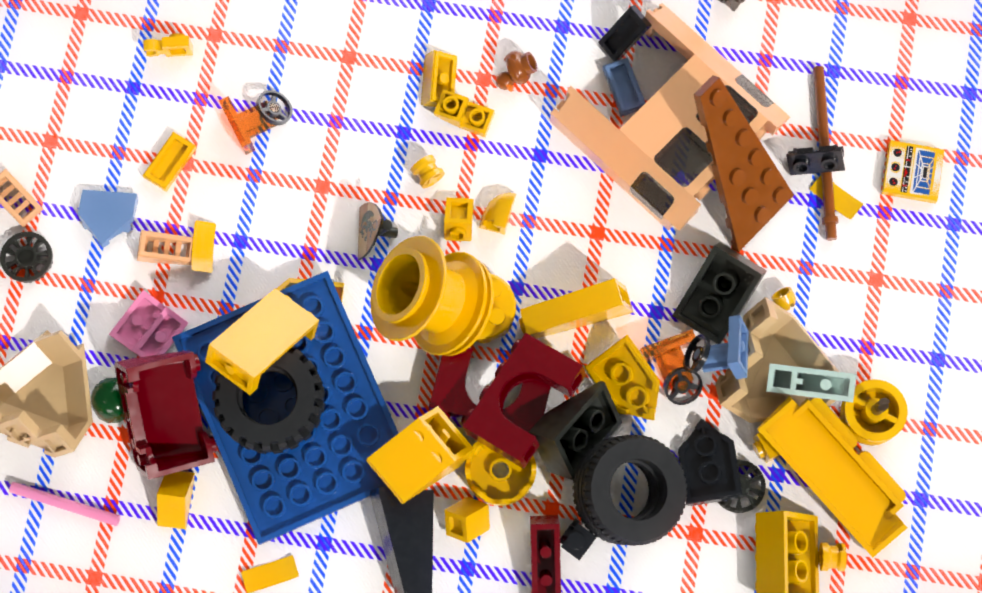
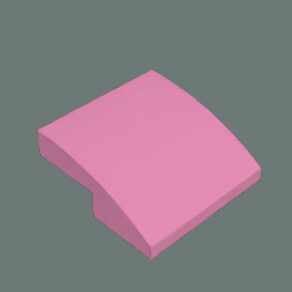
[109,290,188,357]

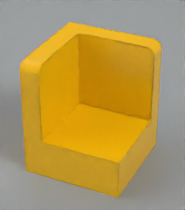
[444,497,490,543]

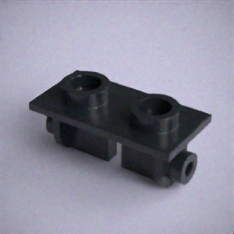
[786,144,845,176]

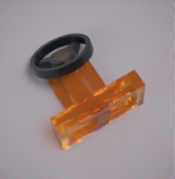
[219,90,293,155]
[639,329,703,405]

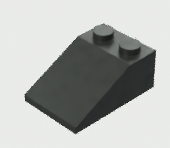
[672,242,767,344]
[529,381,622,480]

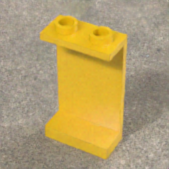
[205,288,319,395]

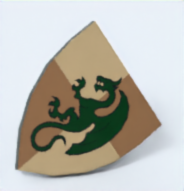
[358,202,398,260]

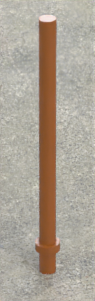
[813,66,839,241]

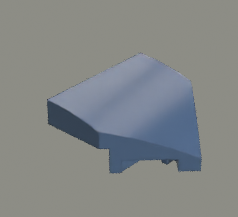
[78,190,138,248]

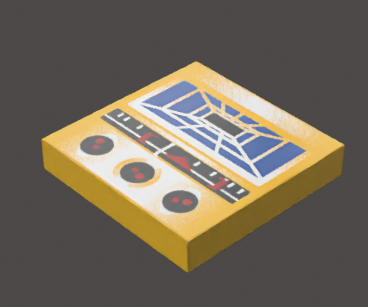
[881,140,945,204]

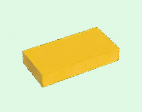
[142,132,197,192]

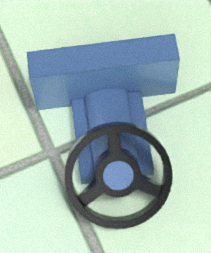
[683,315,749,379]

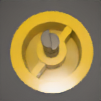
[840,379,908,446]

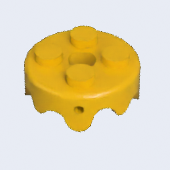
[476,273,516,343]
[465,441,536,506]

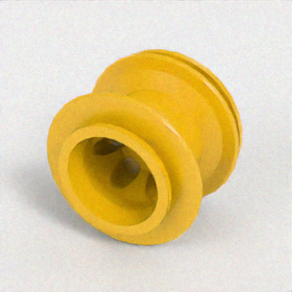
[370,236,494,356]

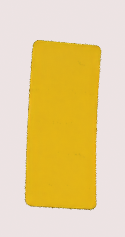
[810,175,863,219]
[191,220,216,273]
[241,555,299,593]

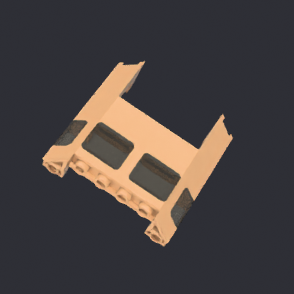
[550,3,791,231]

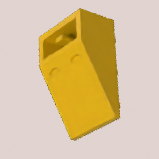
[366,406,474,504]

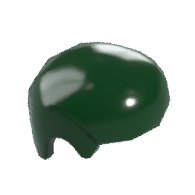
[91,378,125,423]

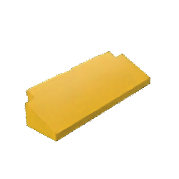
[757,395,908,558]

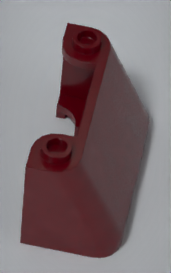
[114,350,217,480]

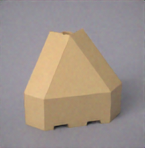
[715,297,839,423]
[0,330,93,458]

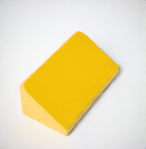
[421,50,457,107]

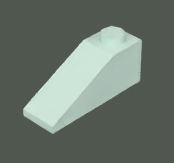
[766,363,857,403]

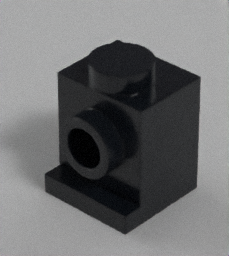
[560,518,597,561]

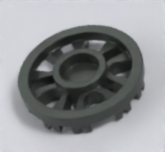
[0,232,53,283]
[717,459,766,513]

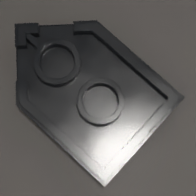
[678,419,743,506]

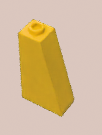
[519,278,634,339]

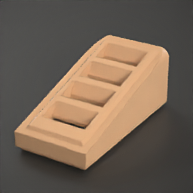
[0,168,44,227]
[136,230,193,265]

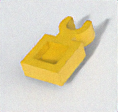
[143,33,193,57]

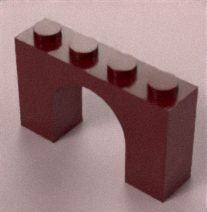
[462,333,586,469]
[429,348,551,433]

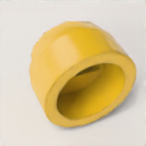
[771,287,796,311]

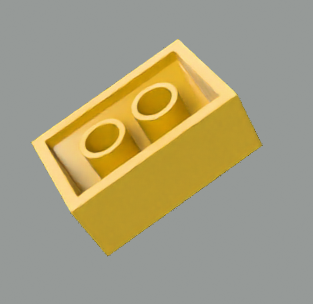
[755,510,819,593]

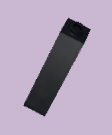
[370,487,434,593]

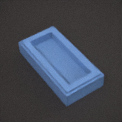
[602,57,646,117]

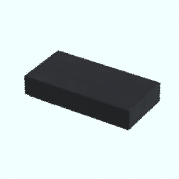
[598,5,652,62]

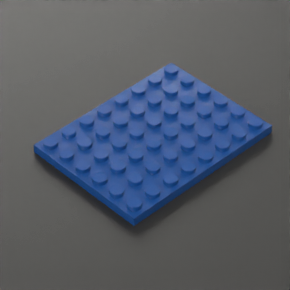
[172,270,398,545]

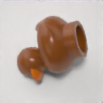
[496,51,538,92]

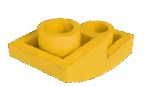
[434,89,495,138]

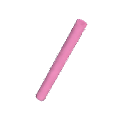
[9,482,121,526]

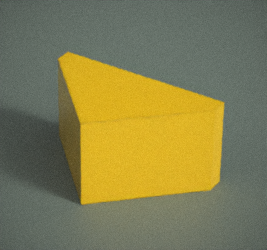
[157,471,195,530]

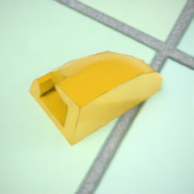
[479,192,517,235]

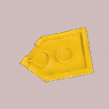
[585,335,660,420]

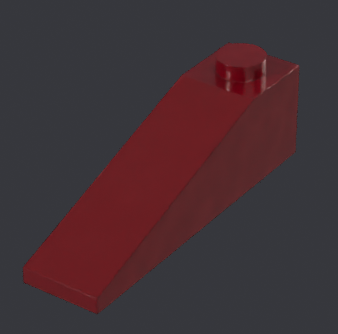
[530,515,561,593]

